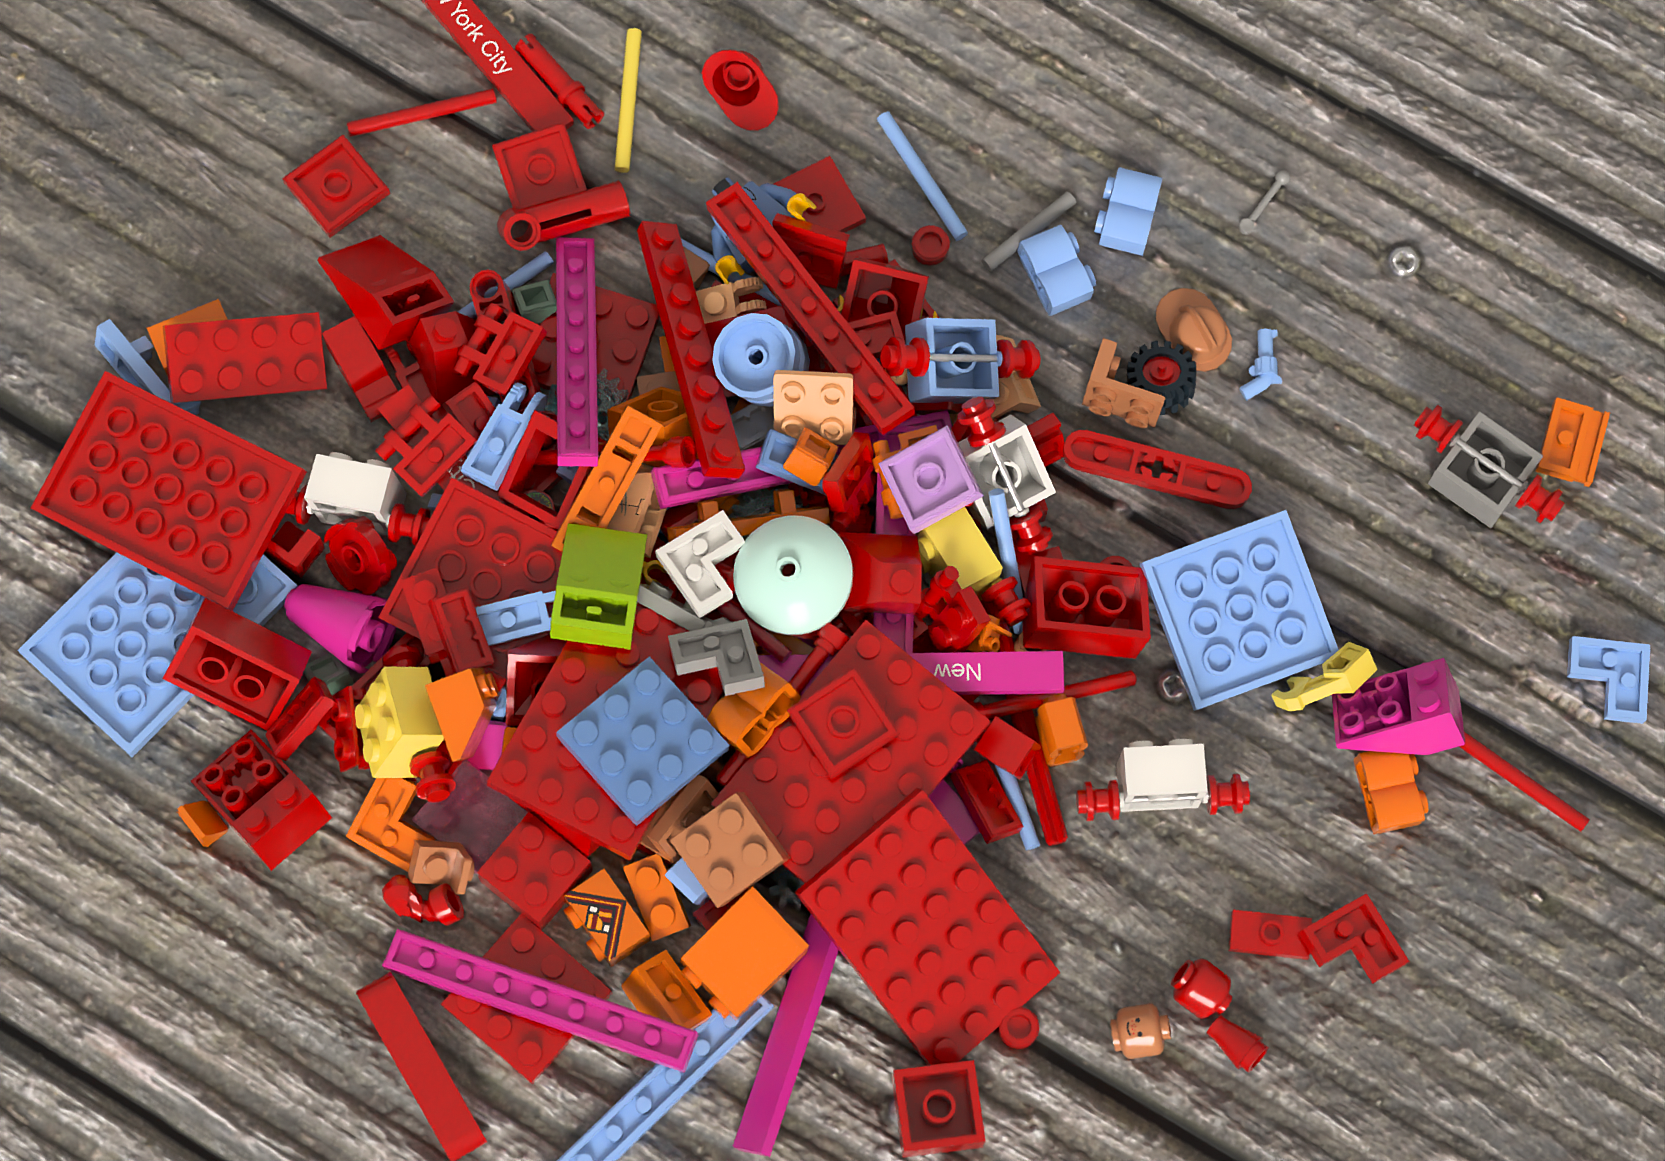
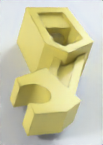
[1271,642,1377,711]

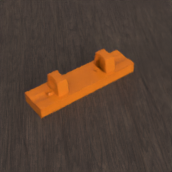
[551,405,663,552]
[667,489,830,542]

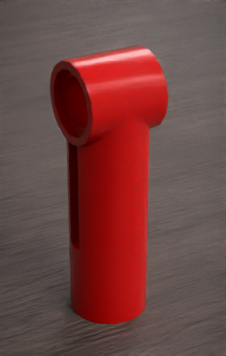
[497,181,630,251]

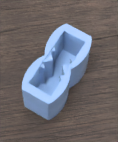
[1094,167,1162,256]
[1017,225,1096,316]

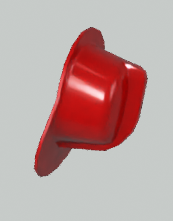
[702,50,779,131]

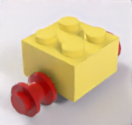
[917,507,1031,627]
[355,644,456,803]

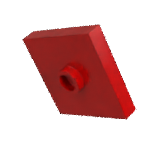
[492,122,587,208]
[282,134,390,238]
[773,156,866,233]
[787,666,900,779]

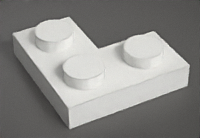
[655,510,745,618]

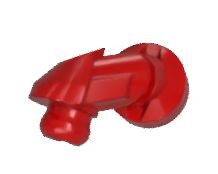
[382,874,464,926]

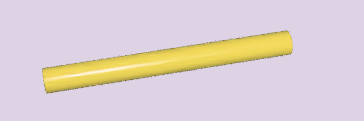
[615,28,642,173]

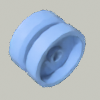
[712,313,810,407]

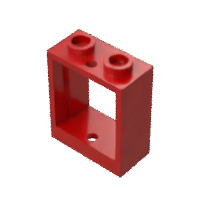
[496,410,607,531]

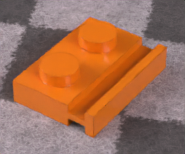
[1535,397,1610,487]

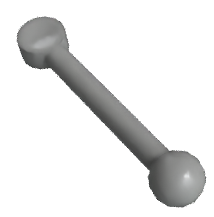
[1239,170,1290,235]

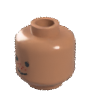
[1111,1003,1172,1059]

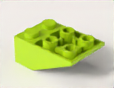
[550,523,647,649]

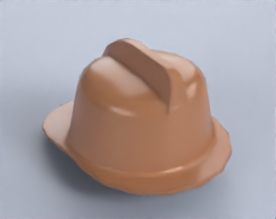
[1156,288,1232,372]

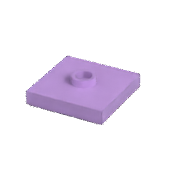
[878,426,984,534]

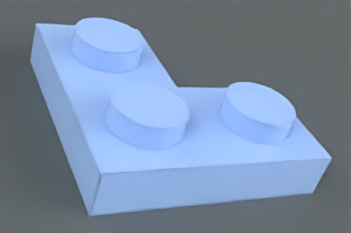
[1567,636,1650,724]

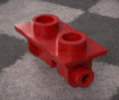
[330,686,370,772]

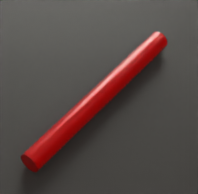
[346,88,497,137]
[1458,732,1590,832]

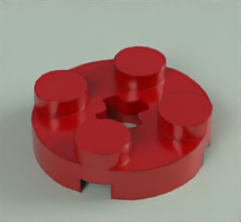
[324,516,397,595]

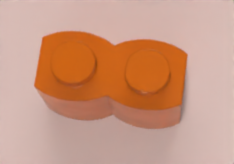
[707,662,801,758]
[1034,693,1088,767]
[1354,751,1428,834]

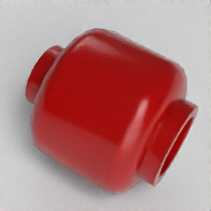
[1171,958,1232,1019]

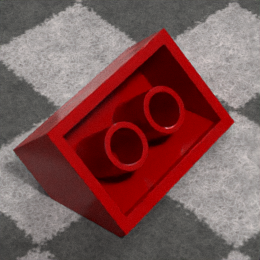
[1022,556,1151,659]
[162,598,312,731]

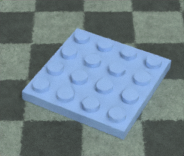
[1139,510,1339,711]

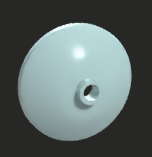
[733,515,853,635]

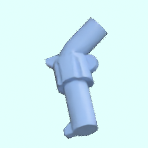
[1239,329,1282,401]

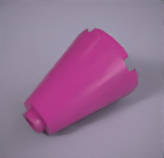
[284,584,397,673]

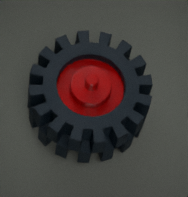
[1127,340,1196,415]

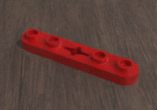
[1063,430,1252,509]

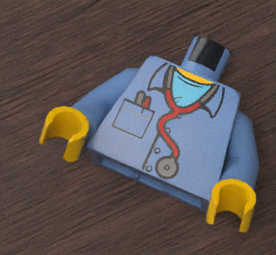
[711,178,816,284]

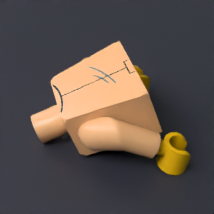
[606,463,667,585]

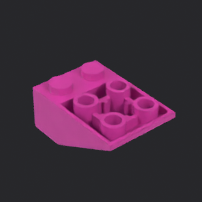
[1332,658,1465,755]

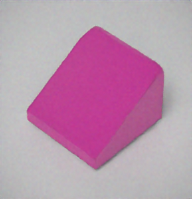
[468,721,511,770]

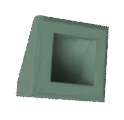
[511,280,556,324]
[304,653,354,695]

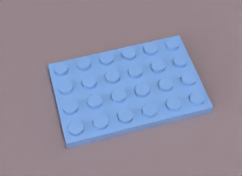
[18,553,298,758]

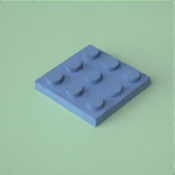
[556,656,729,826]

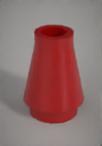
[1207,1015,1268,1073]

